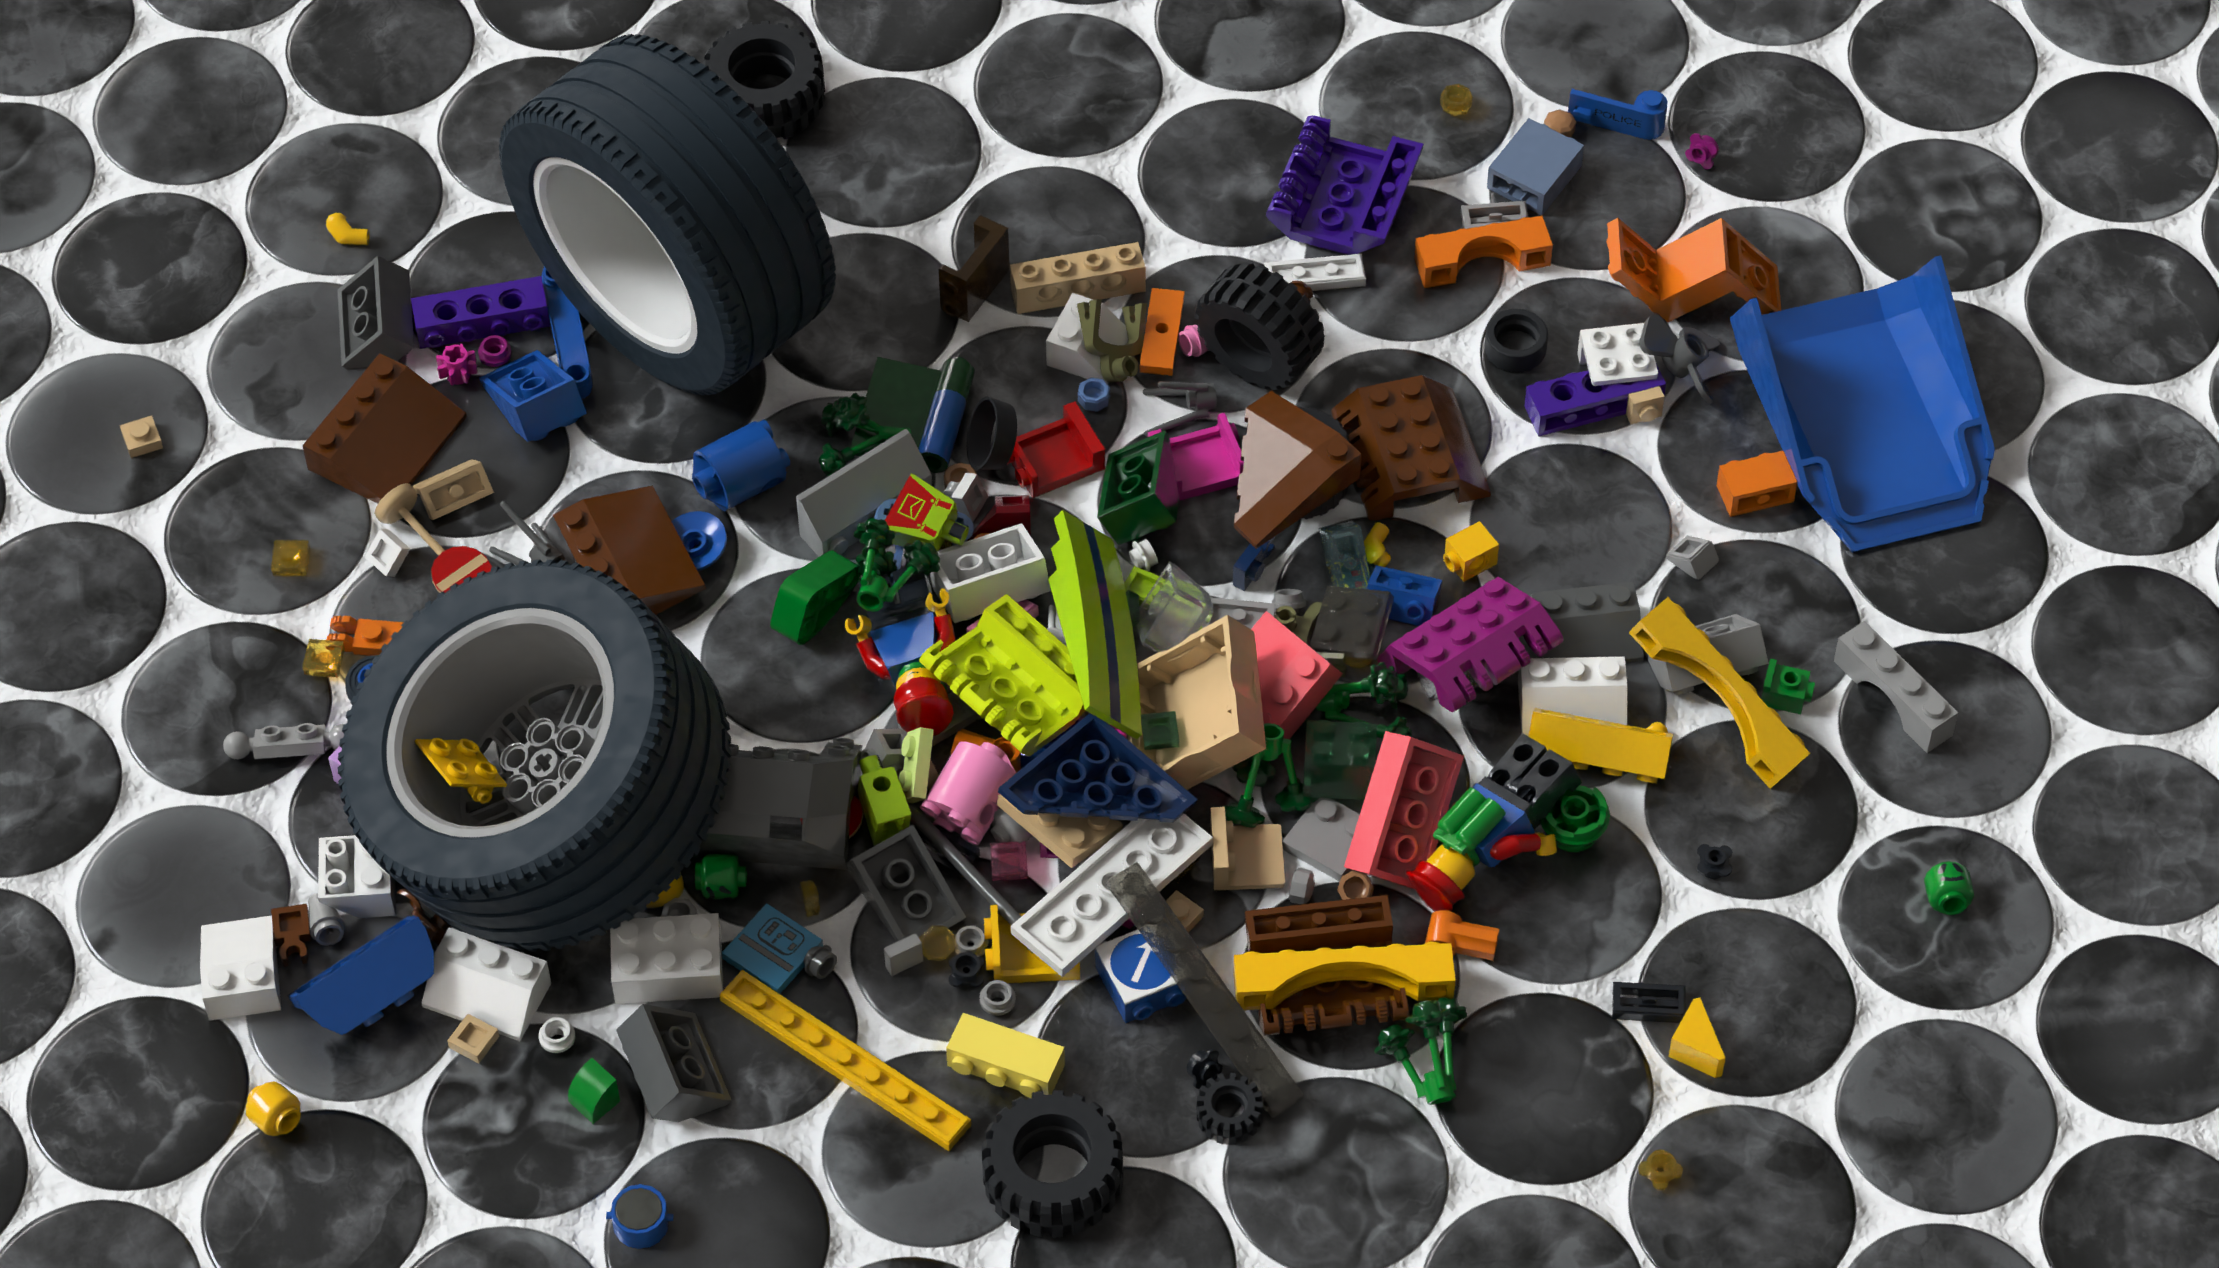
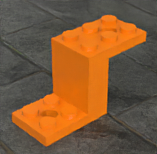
[1606,218,1781,322]

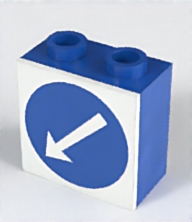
[1095,921,1191,1023]

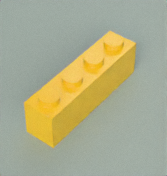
[1528,708,1674,783]

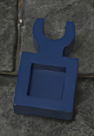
[1233,537,1275,591]

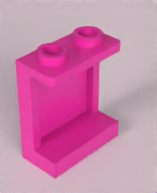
[1148,413,1244,501]

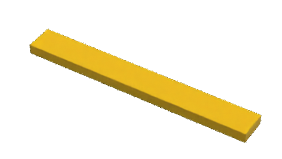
[720,970,971,1151]

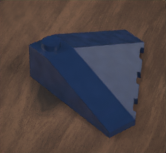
[998,713,1198,823]

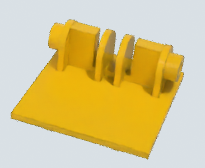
[415,738,507,804]

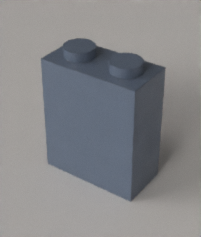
[1487,118,1584,215]

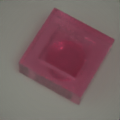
[990,841,1028,881]

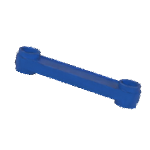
[541,266,593,399]

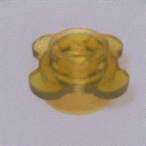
[1638,1149,1683,1190]

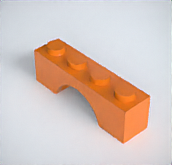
[1414,215,1553,288]

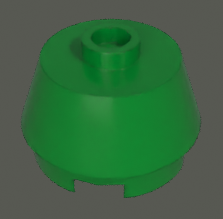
[1540,785,1610,852]

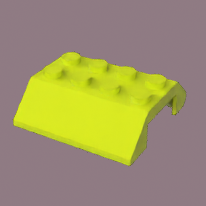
[919,594,1085,756]

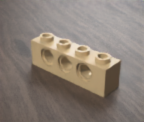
[1010,242,1146,314]

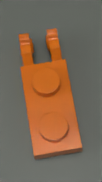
[326,615,404,656]

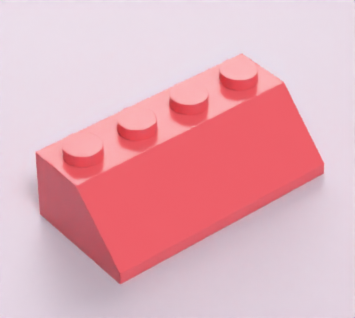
[1344,731,1464,890]

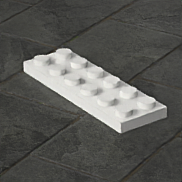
[1011,814,1213,977]

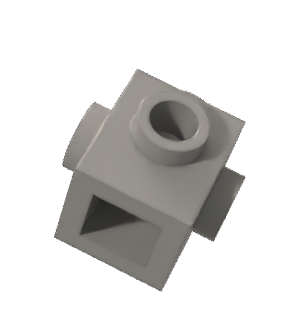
[861,729,907,777]

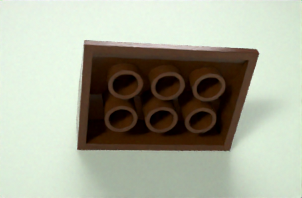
[302,353,467,504]
[553,485,707,615]

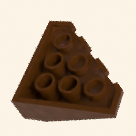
[1234,391,1361,549]

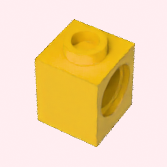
[1443,521,1499,582]

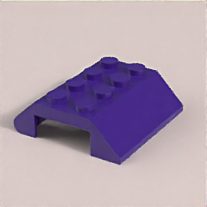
[1266,115,1424,255]

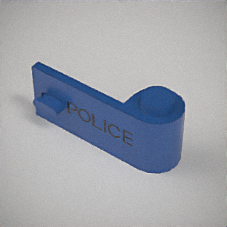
[1568,89,1668,140]

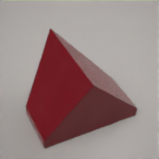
[967,495,1031,541]

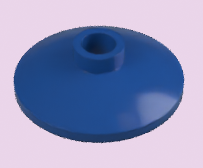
[672,511,727,571]

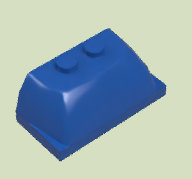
[287,916,434,1035]

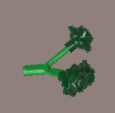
[818,393,911,476]

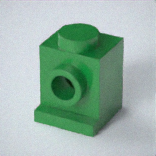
[1761,659,1815,715]

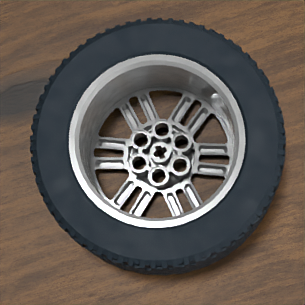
[338,559,731,952]

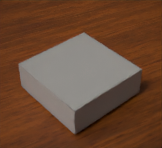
[884,934,923,976]

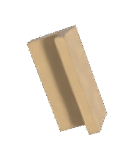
[413,459,494,520]

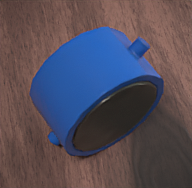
[606,1184,674,1249]

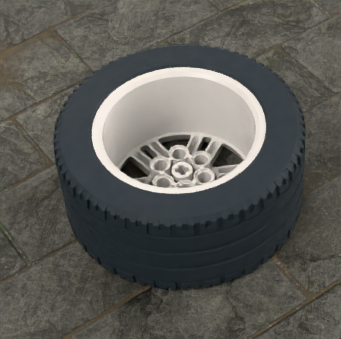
[499,34,836,395]

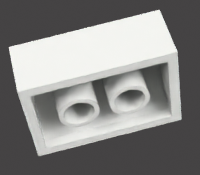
[1518,657,1627,736]
[422,927,551,1041]

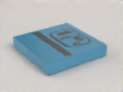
[722,904,823,994]

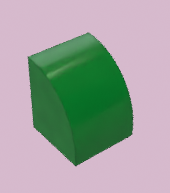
[568,1058,620,1124]

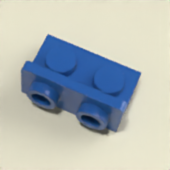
[1363,565,1442,626]

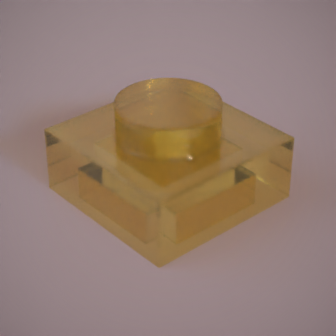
[271,540,310,576]
[302,639,345,678]

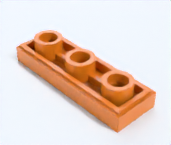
[1140,288,1185,376]

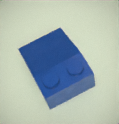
[479,350,587,442]

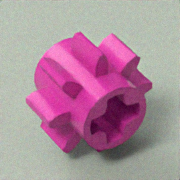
[436,344,478,386]

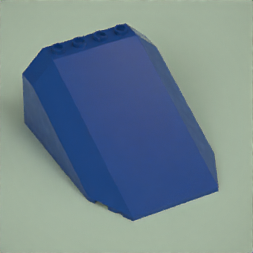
[1730,255,1995,552]

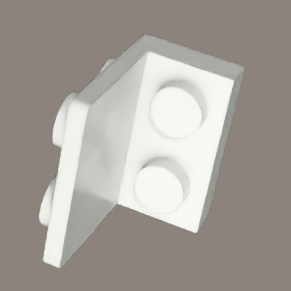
[1577,323,1658,386]

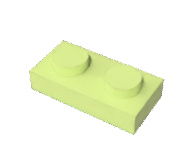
[898,727,934,804]

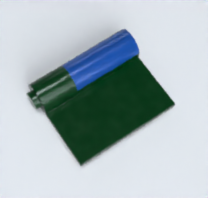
[850,357,975,473]

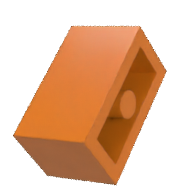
[1716,451,1797,517]

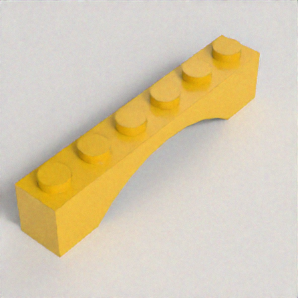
[1629,597,1810,789]
[1233,942,1456,1011]

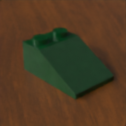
[1097,430,1180,546]

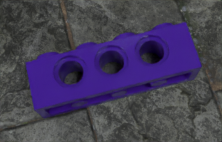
[411,276,550,349]
[1524,361,1666,437]

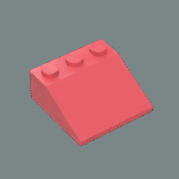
[1251,611,1343,739]

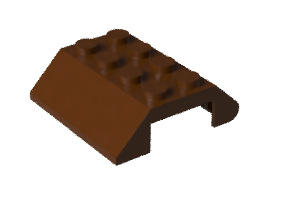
[1331,375,1491,521]
[1245,895,1409,1036]

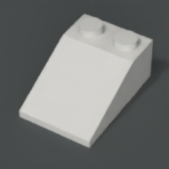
[200,915,281,1021]

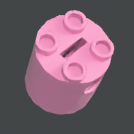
[920,742,1016,845]

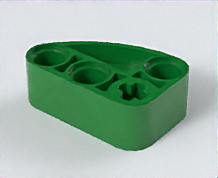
[770,550,861,645]

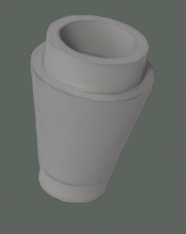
[308,893,345,946]

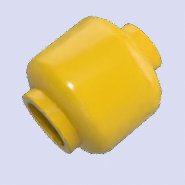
[246,1081,301,1136]

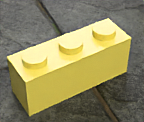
[946,1013,1065,1098]

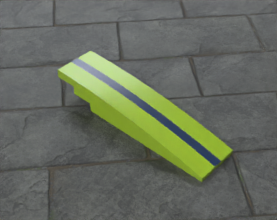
[1048,510,1142,740]

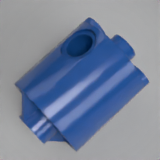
[692,420,791,511]

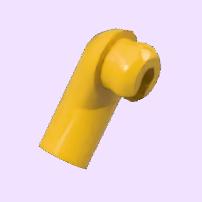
[326,213,370,245]

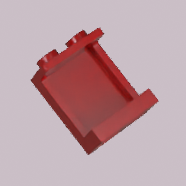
[1007,401,1105,498]

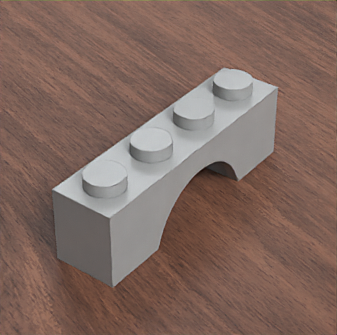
[1834,621,1958,753]

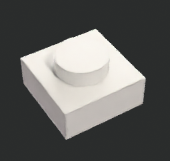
[365,529,410,577]

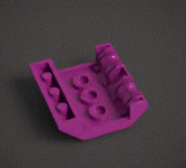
[1377,577,1563,712]

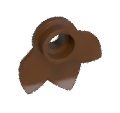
[397,889,452,945]

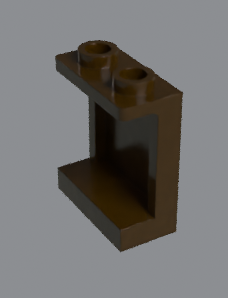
[938,215,1010,322]

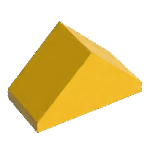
[1668,997,1726,1078]

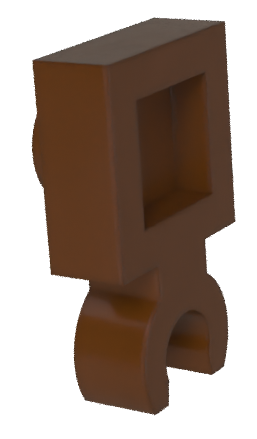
[271,904,312,967]

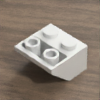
[318,835,396,918]

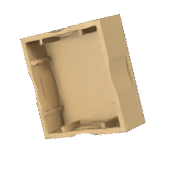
[1128,615,1266,790]

